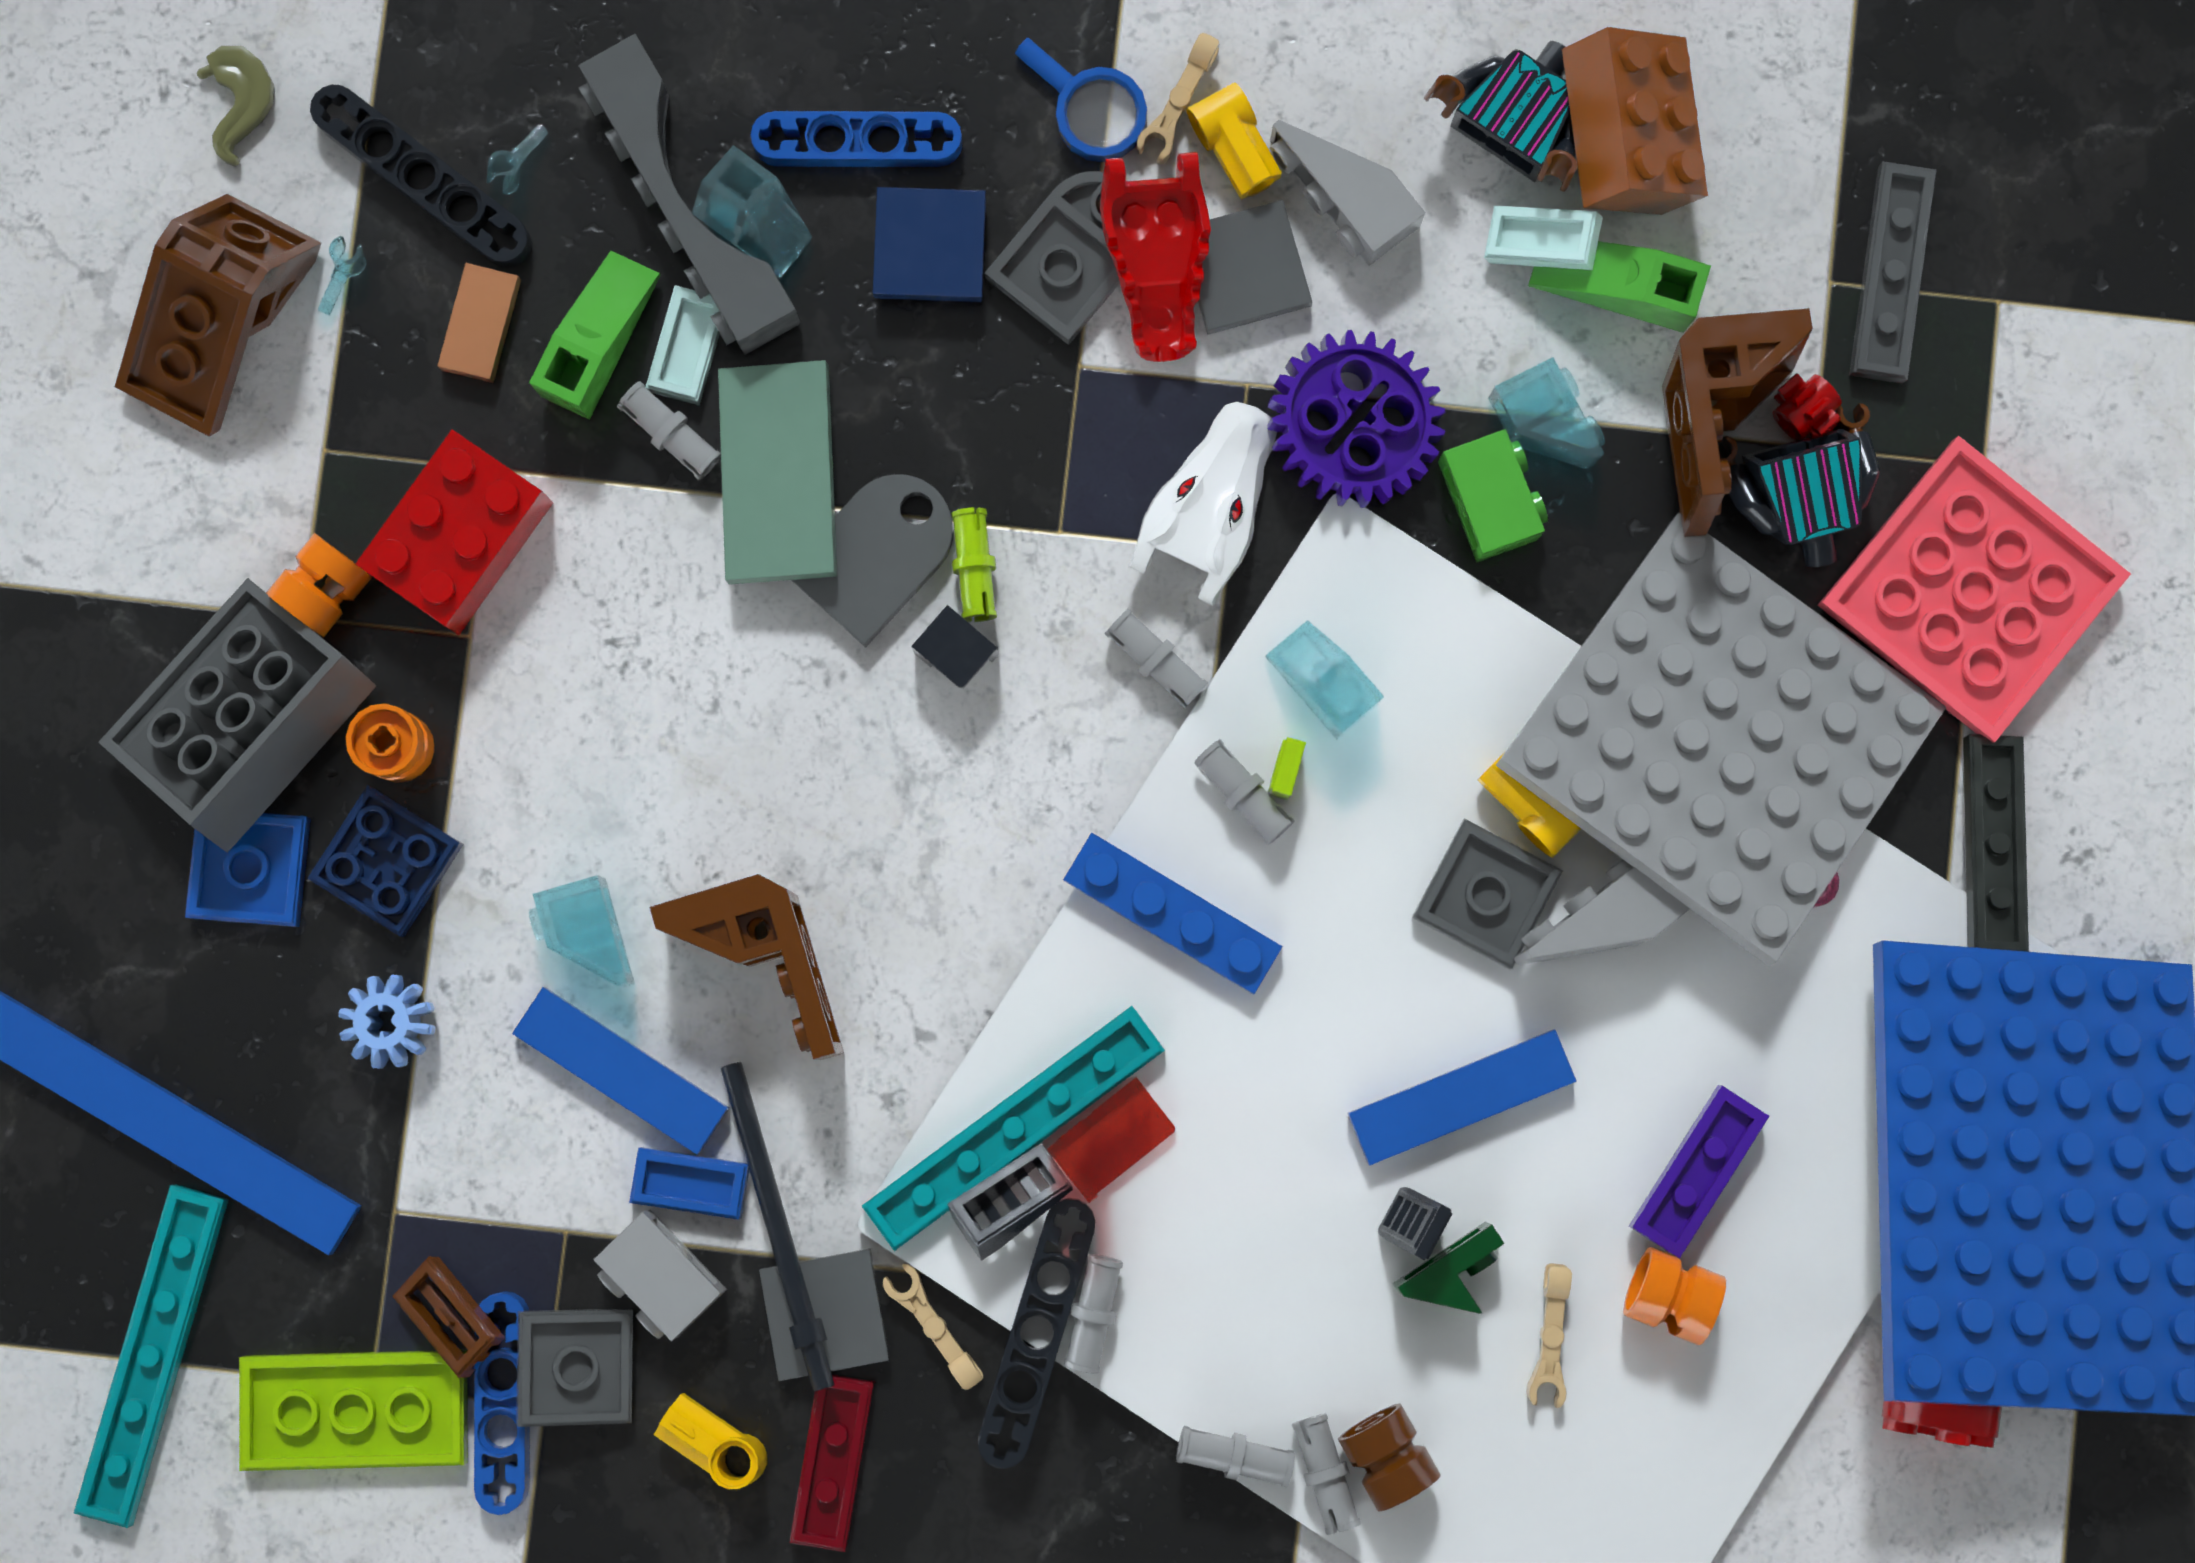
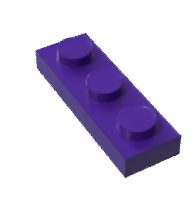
[1628,1085,1770,1258]

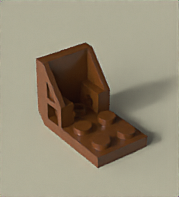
[114,194,321,437]
[1662,308,1813,537]
[649,874,844,1060]

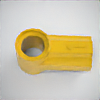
[1186,82,1282,200]
[1477,752,1581,858]
[654,1393,767,1489]

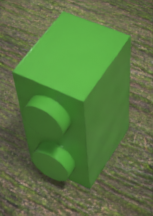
[1438,429,1548,562]

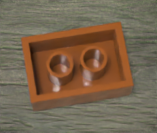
[1562,27,1708,215]

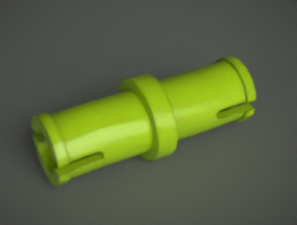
[951,507,997,622]

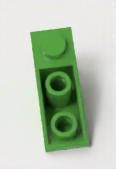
[1528,241,1711,333]
[529,251,661,420]

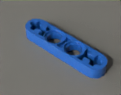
[751,111,963,167]
[474,1291,530,1515]

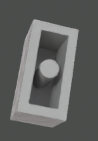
[594,1209,727,1341]

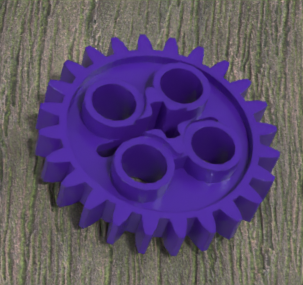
[1267,330,1445,508]

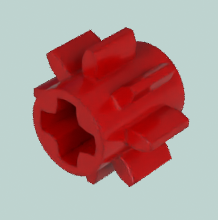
[1772,373,1842,441]

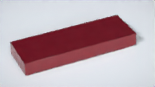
[789,1374,875,1552]

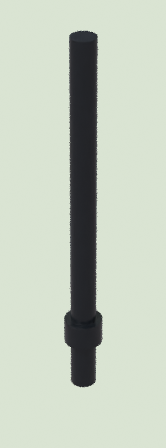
[720,1062,835,1392]

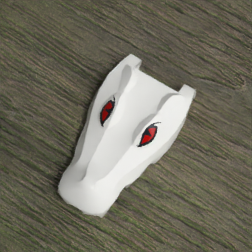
[1128,402,1277,606]

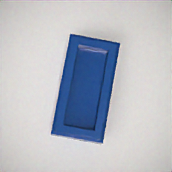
[629,1147,749,1220]

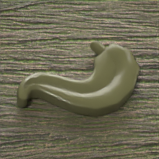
[197,46,274,167]

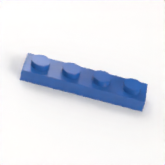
[1063,832,1283,995]

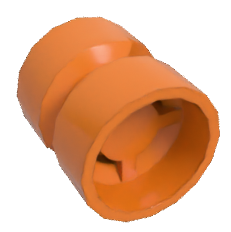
[266,533,372,637]
[346,704,435,783]
[1623,1247,1726,1346]

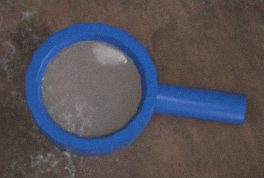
[1015,38,1147,162]

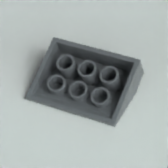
[98,578,377,853]

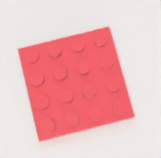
[1817,436,2131,743]

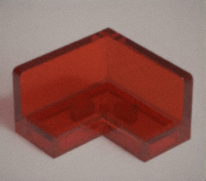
[1047,1077,1175,1204]

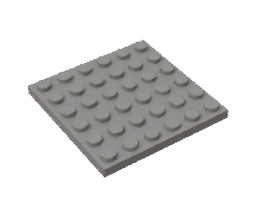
[1496,513,1946,966]

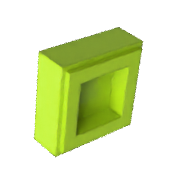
[1268,737,1306,801]

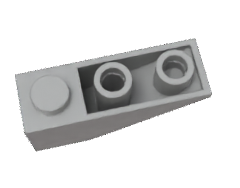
[1269,120,1425,266]
[1513,859,1690,965]

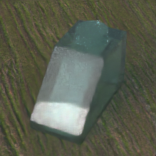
[1265,620,1384,740]
[529,875,635,987]

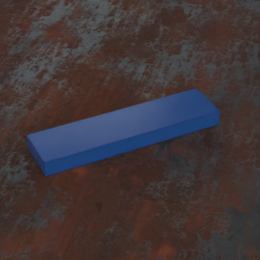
[512,987,730,1155]
[1347,1029,1577,1166]

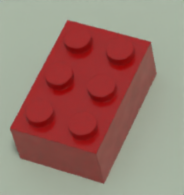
[355,429,553,636]

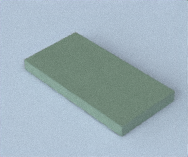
[718,360,837,585]

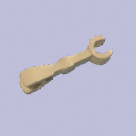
[1137,33,1219,165]
[883,1263,983,1390]
[1526,1263,1572,1408]

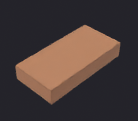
[437,263,521,383]

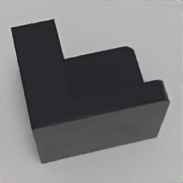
[911,605,999,688]

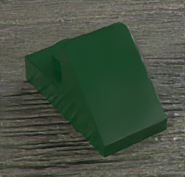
[1392,1222,1505,1314]

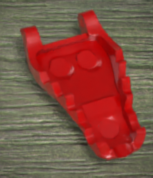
[1100,152,1211,362]

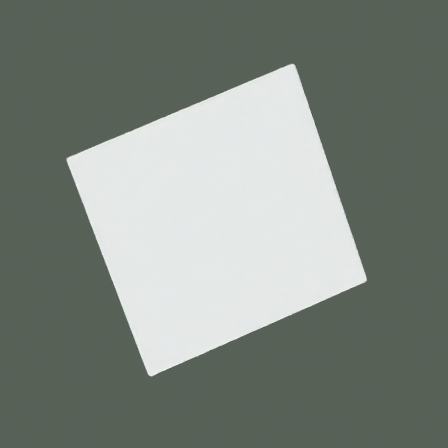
[858,494,2061,1563]

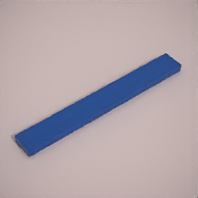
[0,991,362,1255]

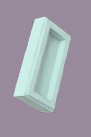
[1484,206,1603,270]
[645,285,720,405]

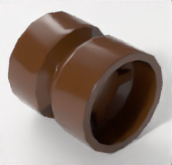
[1338,1403,1441,1512]

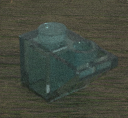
[692,145,812,278]
[1488,357,1605,469]

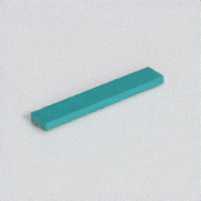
[862,1006,1165,1251]
[73,1185,229,1528]

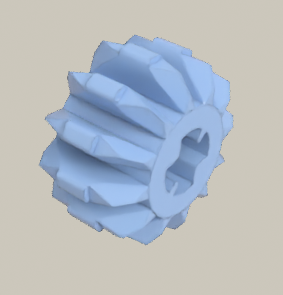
[339,975,436,1069]

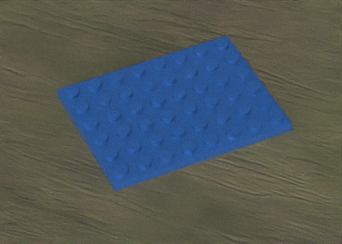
[1873,940,2195,1416]

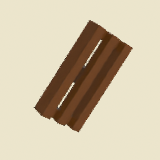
[392,1256,505,1378]

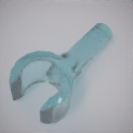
[487,124,548,195]
[317,236,366,316]

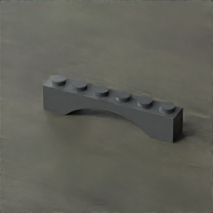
[578,34,801,355]

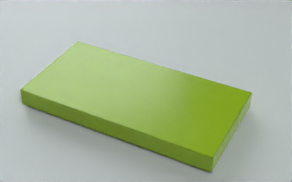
[239,1350,468,1471]

